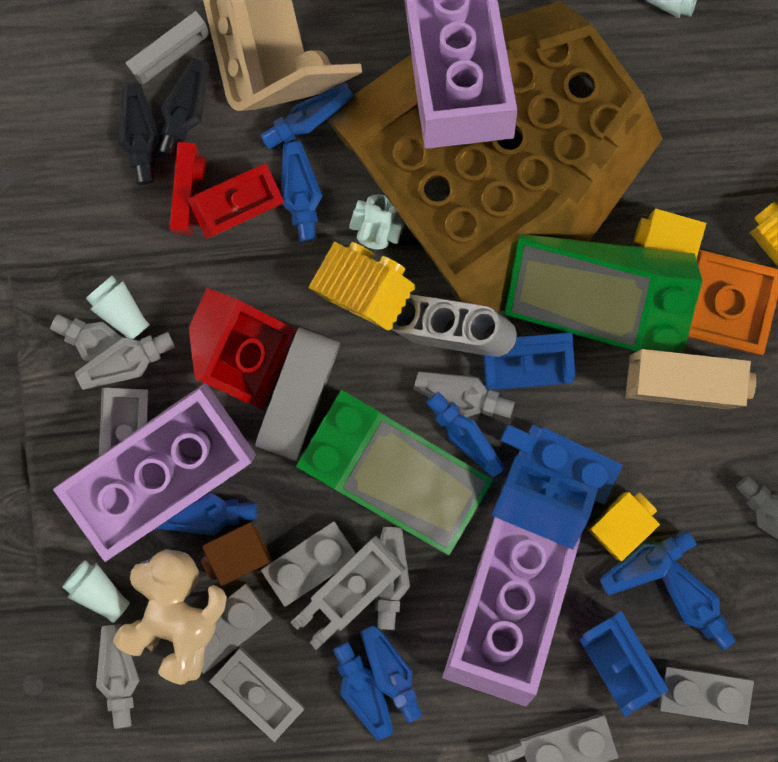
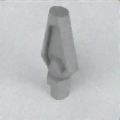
[50,314,123,362]
[75,332,176,390]
[414,371,515,418]
[375,527,410,630]
[96,624,140,729]

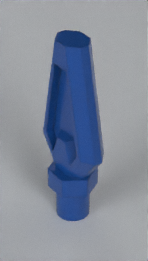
[260,83,355,149]
[281,141,322,243]
[426,391,505,477]
[156,493,258,536]
[599,530,697,596]
[662,561,736,651]
[360,624,423,723]
[332,641,394,741]

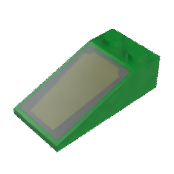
[504,234,703,354]
[296,390,493,555]

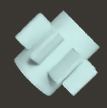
[349,194,405,249]

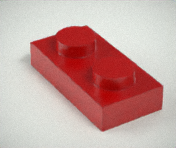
[170,142,206,237]
[187,163,284,239]

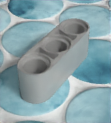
[391,294,517,357]
[255,327,341,461]

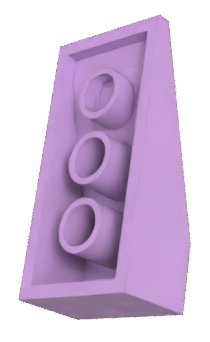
[405,0,517,149]
[53,383,256,562]
[442,517,583,707]

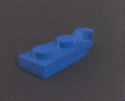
[500,425,623,505]

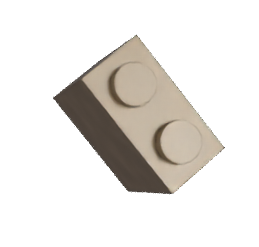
[625,349,756,409]

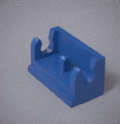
[483,333,575,391]
[491,455,598,549]
[579,611,669,717]

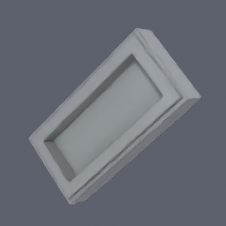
[126,11,210,85]

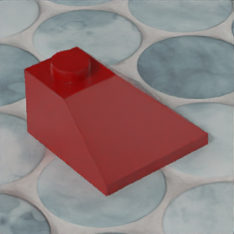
[189,288,297,410]

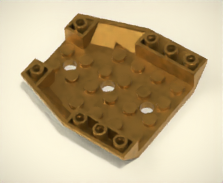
[326,1,662,312]

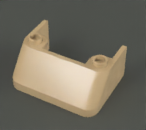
[203,0,363,111]

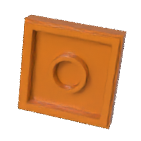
[688,250,778,356]

